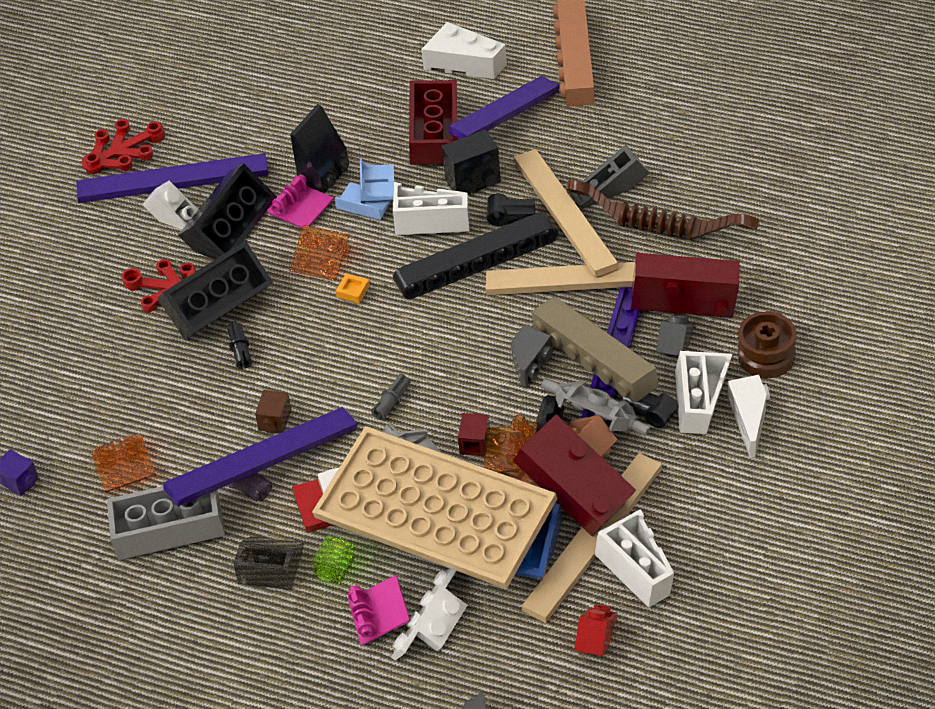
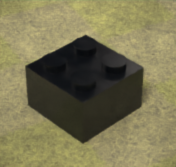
[442,129,501,194]

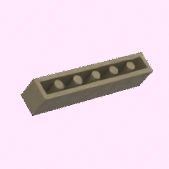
[531,296,659,403]

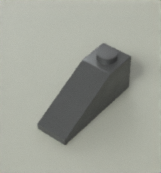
[570,145,650,209]

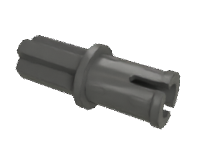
[371,374,411,421]

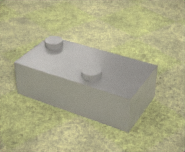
[107,486,225,560]

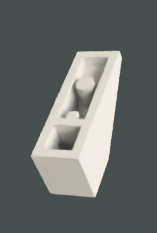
[728,375,770,458]

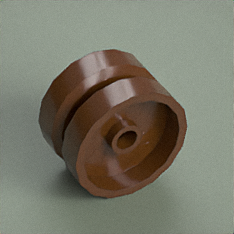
[738,311,797,379]

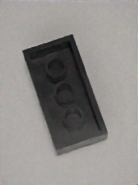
[157,240,274,340]

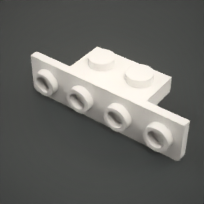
[391,568,468,661]

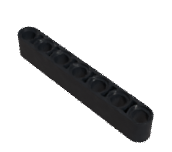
[393,212,558,299]

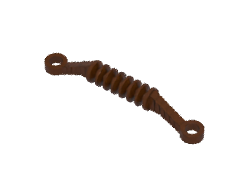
[566,179,759,241]

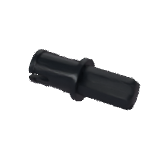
[227,321,253,369]

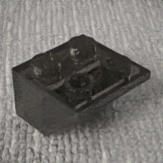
[233,536,304,590]

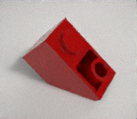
[574,605,618,656]

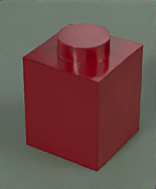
[458,413,490,456]

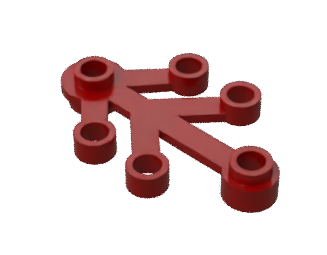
[81,119,165,174]
[121,259,196,312]

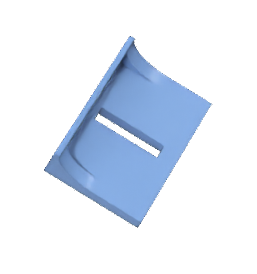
[360,158,394,201]
[335,182,392,220]

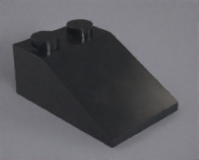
[290,104,349,194]

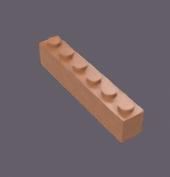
[553,0,595,107]

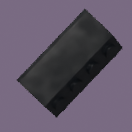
[178,163,277,259]

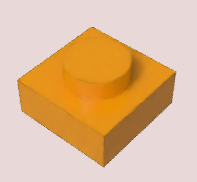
[336,273,370,304]

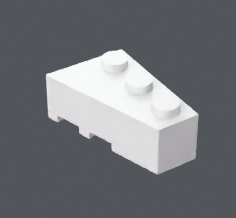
[421,22,507,79]
[393,182,469,235]
[675,351,732,434]
[595,509,674,608]

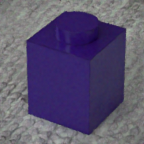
[0,449,39,496]

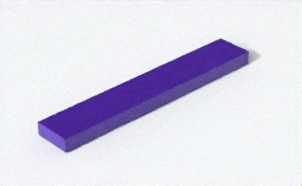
[449,75,560,139]

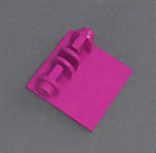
[266,175,334,230]
[348,575,410,646]

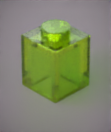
[312,535,355,584]

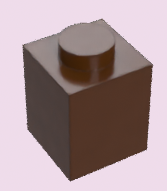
[255,390,292,433]

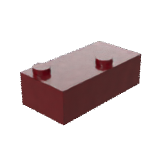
[409,80,457,165]
[631,253,740,318]
[513,415,636,537]

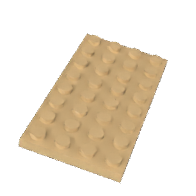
[312,426,557,589]

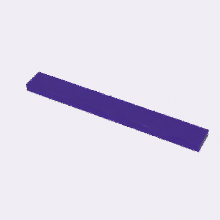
[76,153,269,203]
[581,287,641,426]
[163,407,358,506]

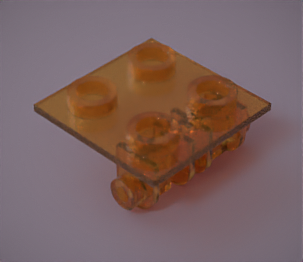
[289,225,351,281]
[483,415,538,473]
[91,433,156,493]

